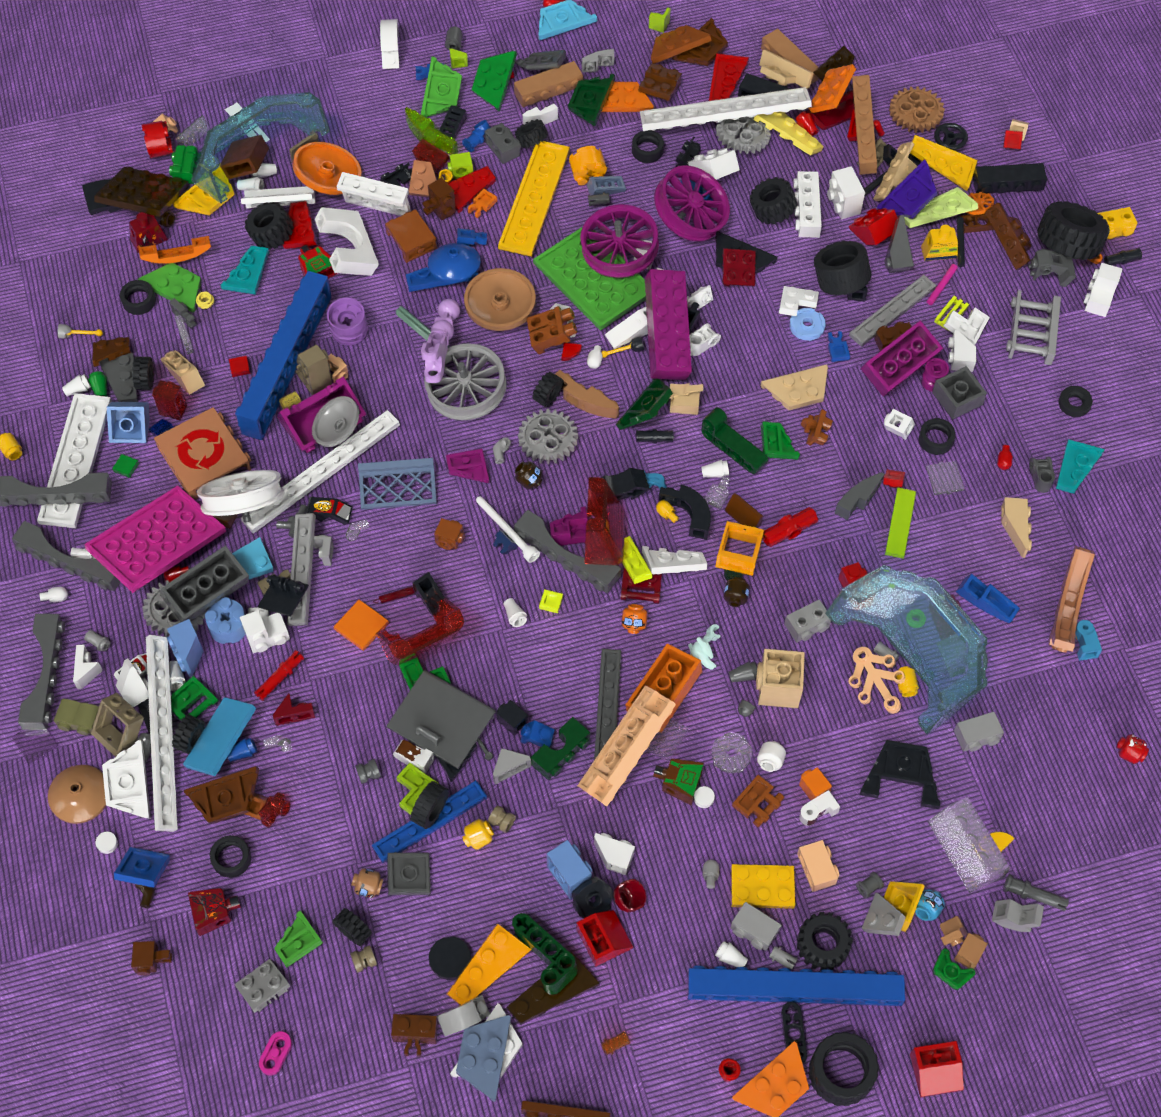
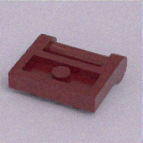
[620,568,662,604]

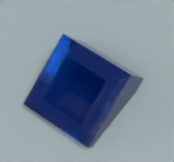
[148,419,174,437]

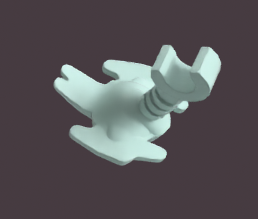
[688,624,720,670]

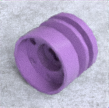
[327,297,368,346]

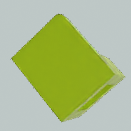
[649,7,671,33]

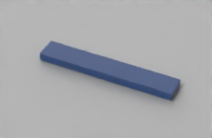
[372,780,487,863]

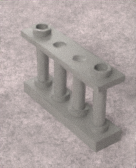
[1006,290,1061,365]

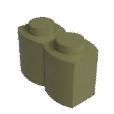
[53,699,99,736]

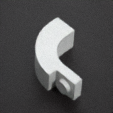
[380,19,399,69]

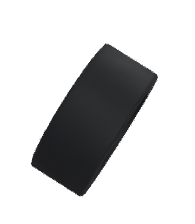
[632,130,664,163]
[120,280,156,315]
[918,418,956,455]
[209,835,251,878]

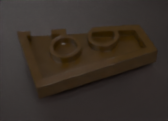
[813,46,855,81]

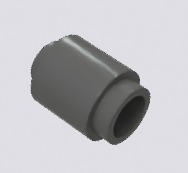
[445,26,463,50]

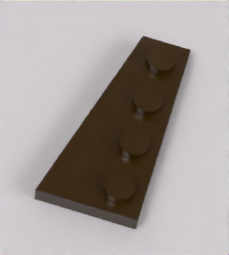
[507,952,600,1025]

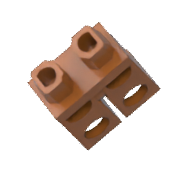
[527,306,578,355]

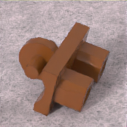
[801,409,833,446]

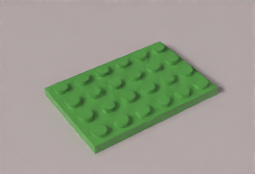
[533,227,646,331]

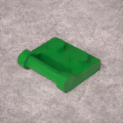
[171,676,218,722]

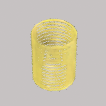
[279,391,301,410]

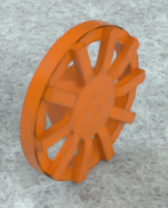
[966,192,994,215]

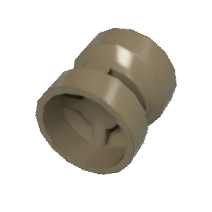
[488,805,516,833]
[350,945,377,973]

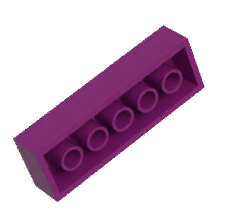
[645,269,692,380]

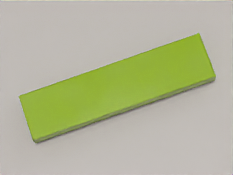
[885,488,916,559]

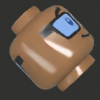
[351,868,383,898]

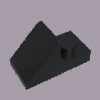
[412,572,449,615]

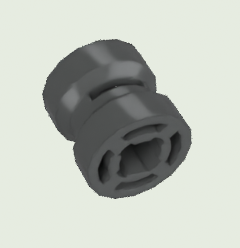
[355,759,381,784]

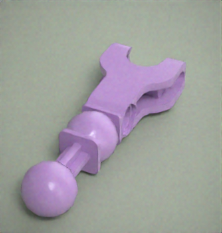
[421,299,460,383]

